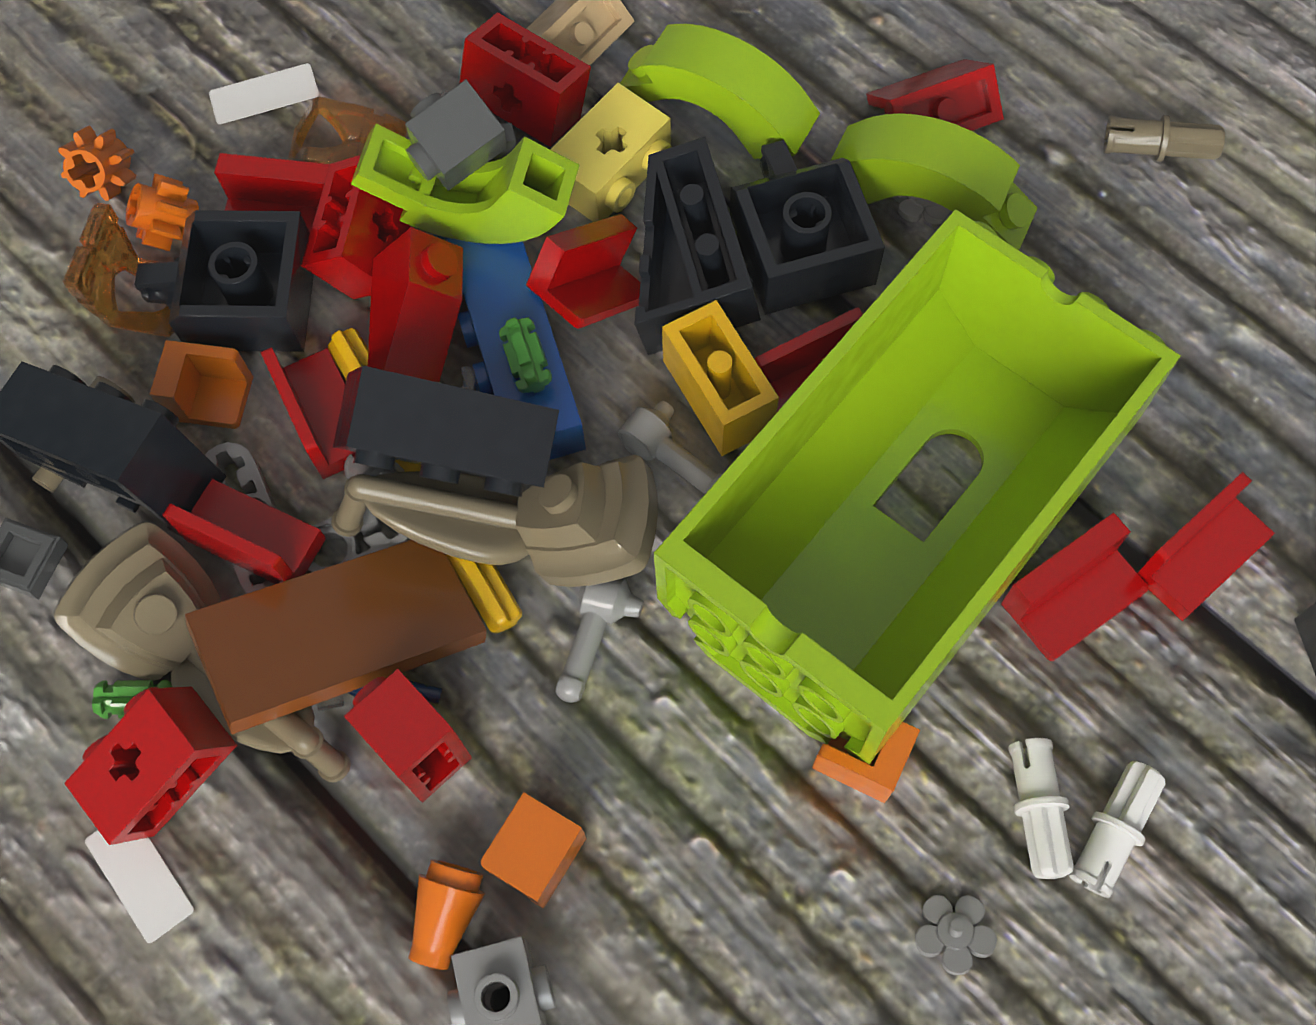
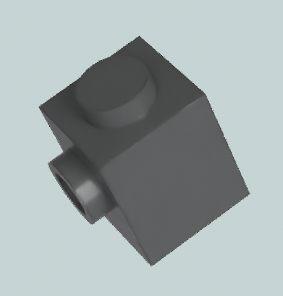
[405,80,506,191]

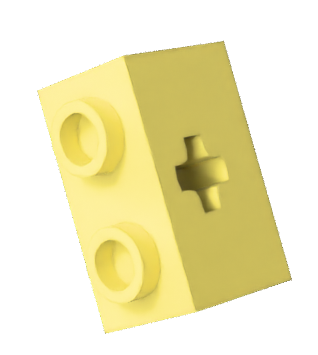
[550,83,672,222]

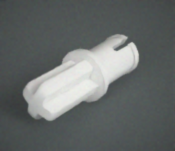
[1008,738,1074,879]
[1068,761,1165,898]

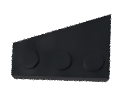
[634,137,761,355]
[0,361,227,537]
[333,366,559,497]

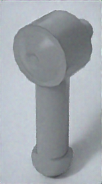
[617,401,722,494]
[556,578,644,702]

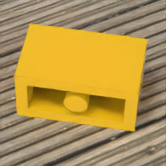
[662,300,779,456]

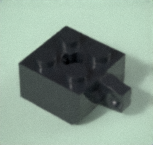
[730,140,885,315]
[134,210,314,352]

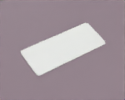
[209,63,319,124]
[85,830,194,943]

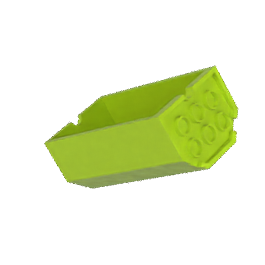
[654,209,1181,764]

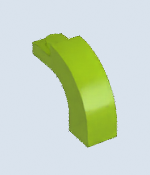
[620,24,820,159]
[830,114,1038,250]
[351,123,580,244]

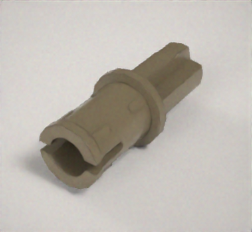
[1103,115,1225,162]

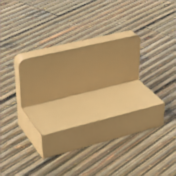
[526,0,635,65]

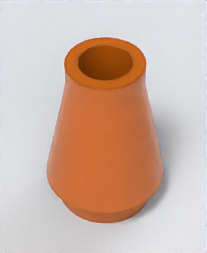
[408,859,485,970]

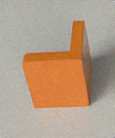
[149,340,254,429]
[812,722,920,803]
[481,792,586,908]

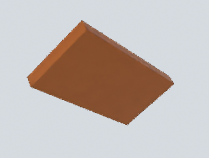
[185,540,487,735]

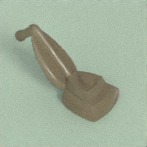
[331,455,658,587]
[53,521,351,782]

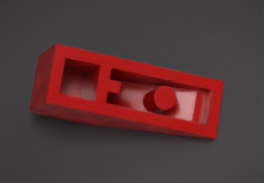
[367,227,463,383]

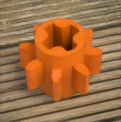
[58,125,137,201]
[126,174,199,251]

